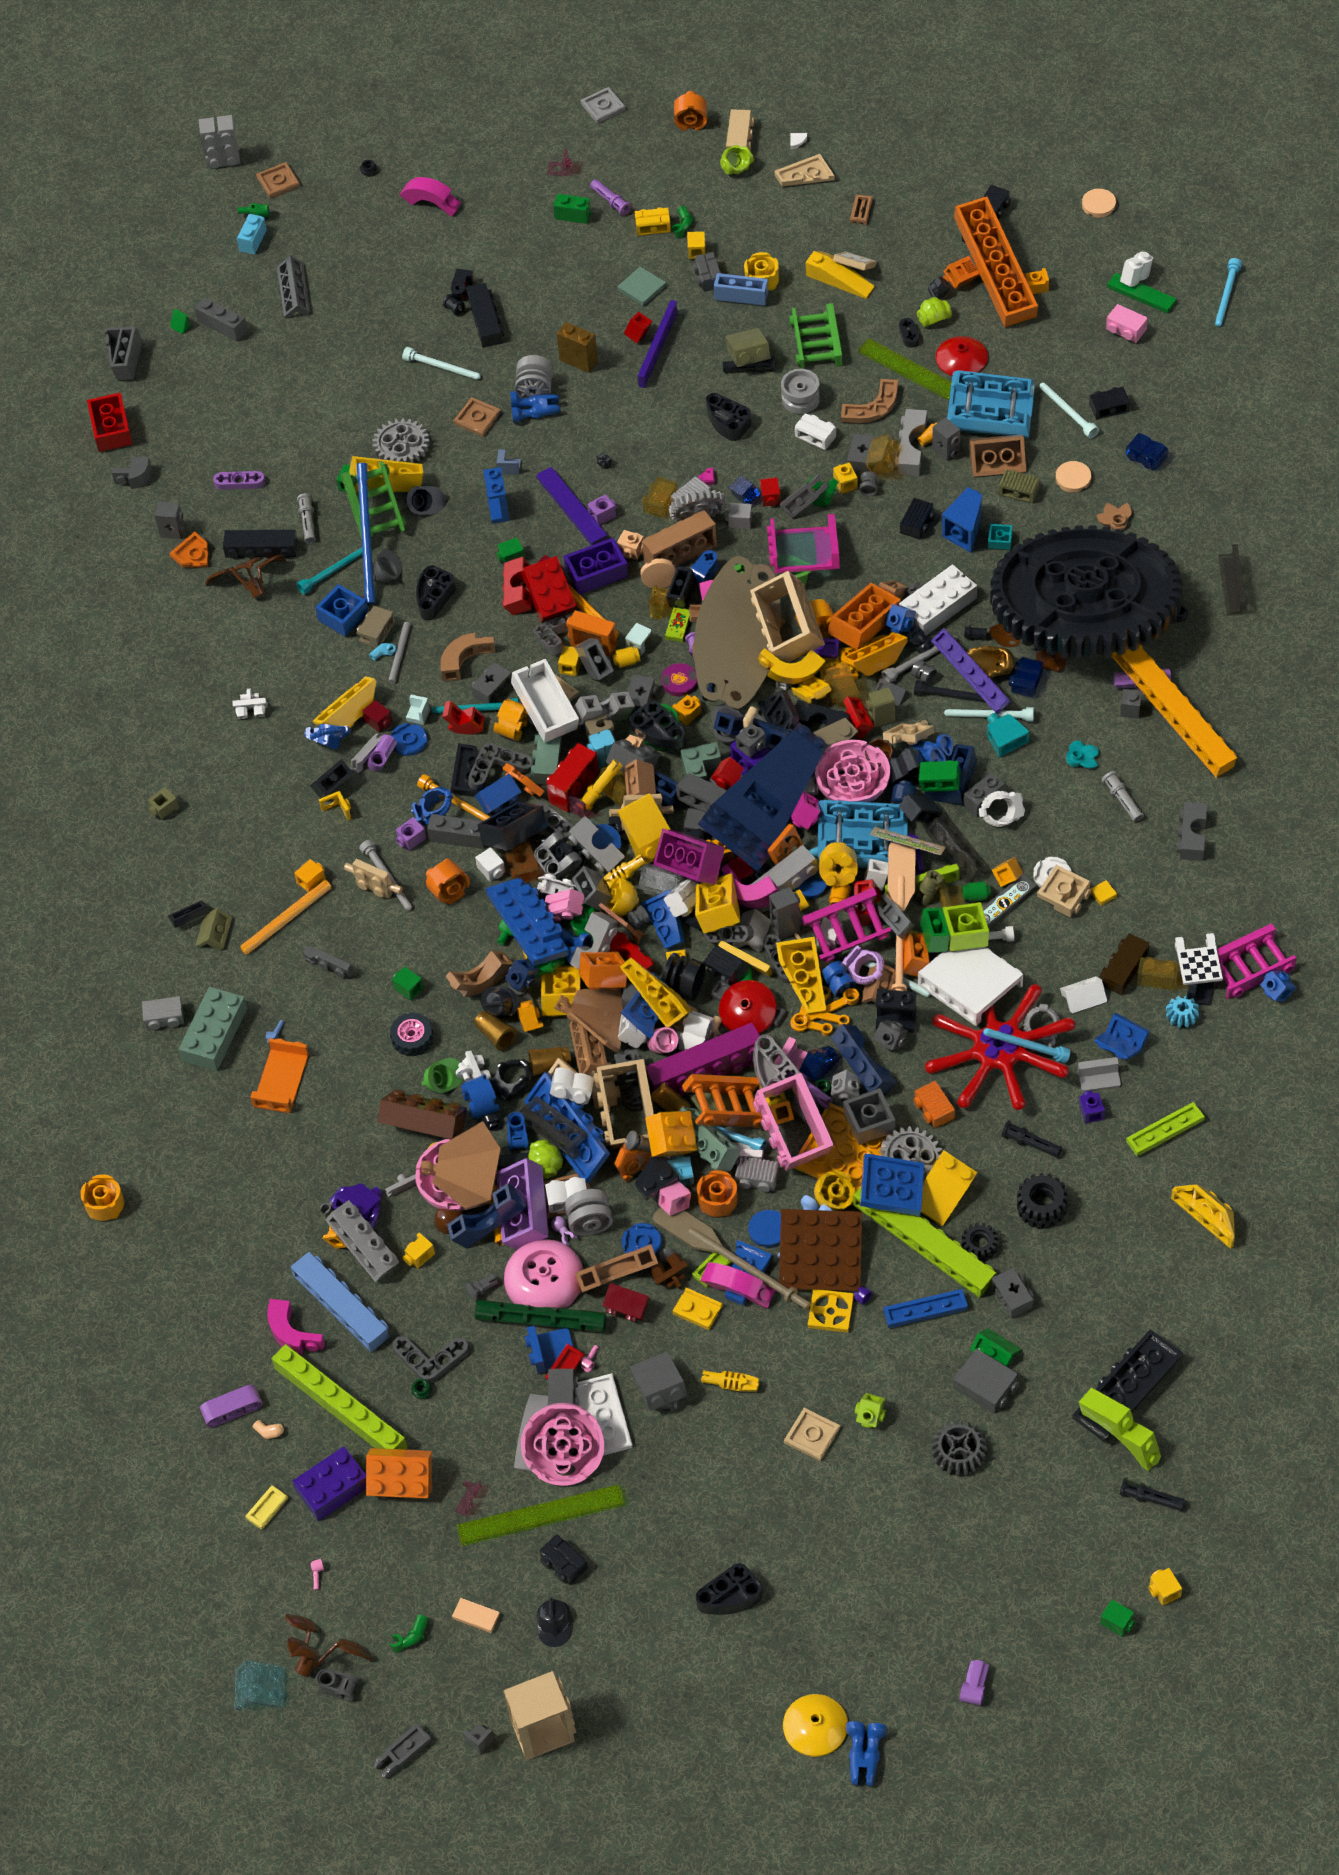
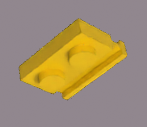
[791,676,832,703]
[673,1288,722,1330]

